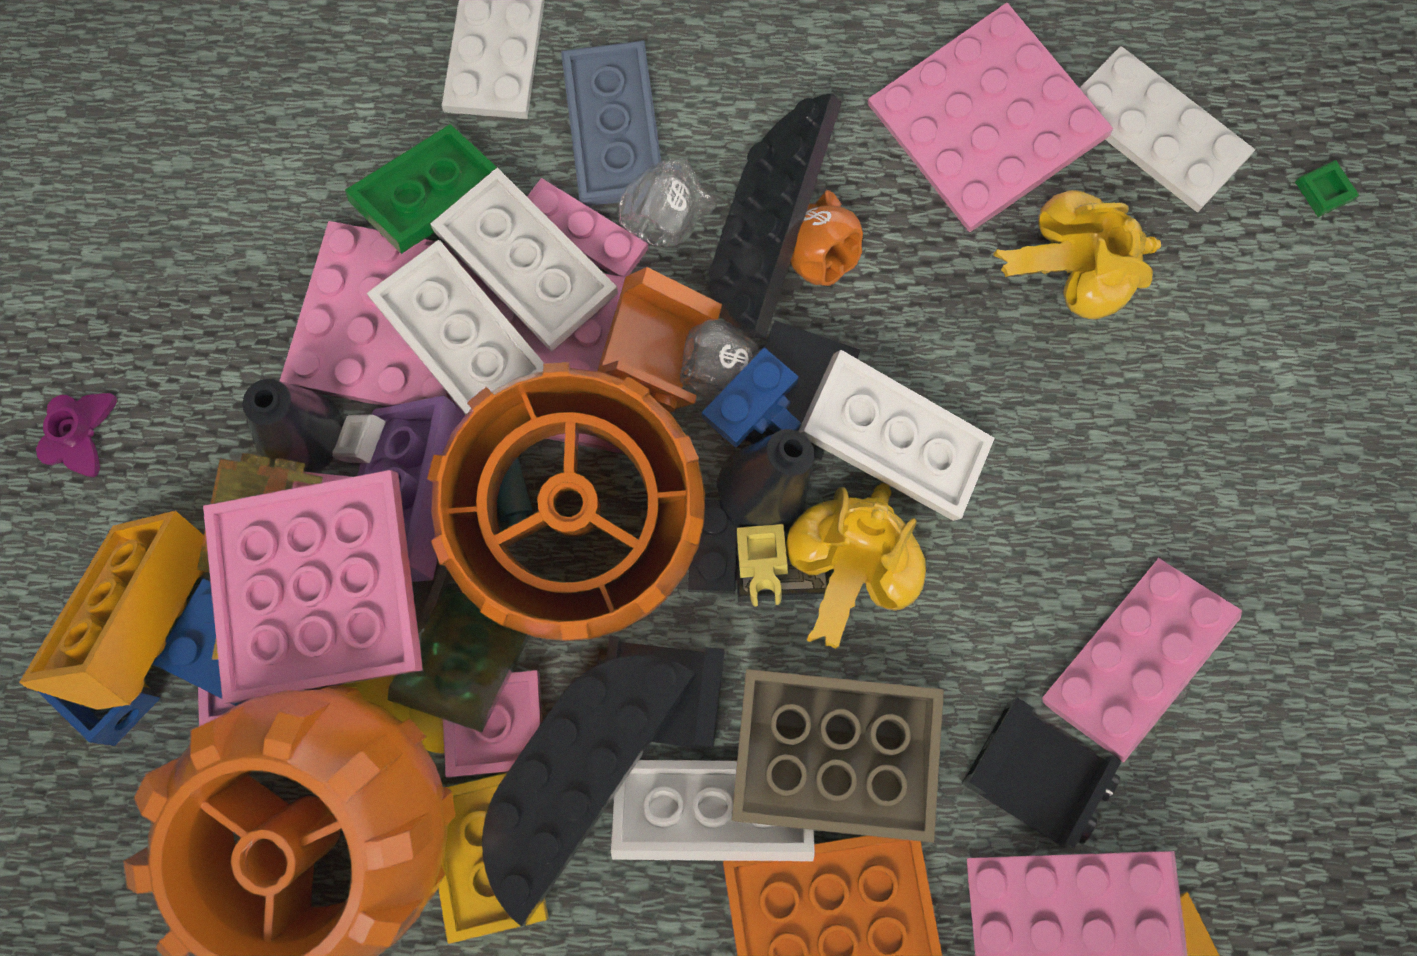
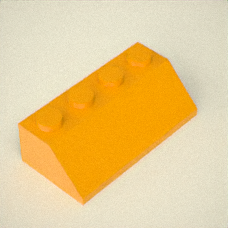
[19,511,208,710]

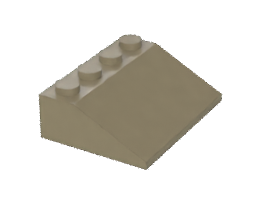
[732,669,944,843]

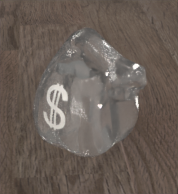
[618,158,717,248]
[680,319,761,402]

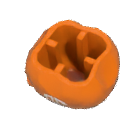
[790,190,863,286]

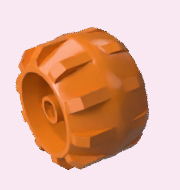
[427,362,705,641]
[124,685,455,956]

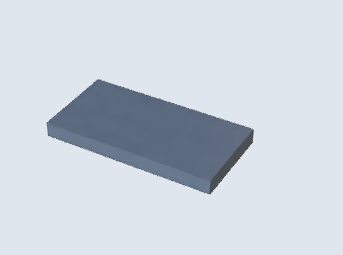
[561,40,666,206]

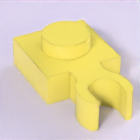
[737,524,788,606]

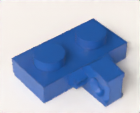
[702,348,801,448]

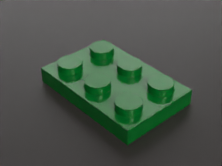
[345,124,504,254]

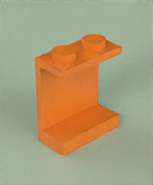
[597,267,722,412]

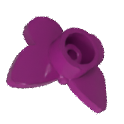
[36,393,117,477]

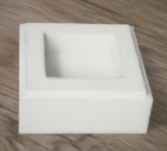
[332,415,386,463]

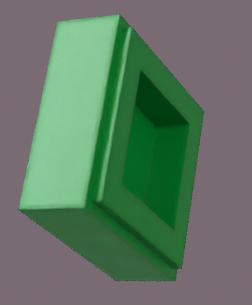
[1295,160,1359,217]

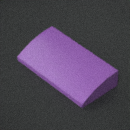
[357,395,465,582]

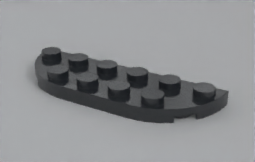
[708,93,842,338]
[482,655,698,927]

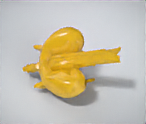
[993,190,1162,319]
[786,482,926,649]

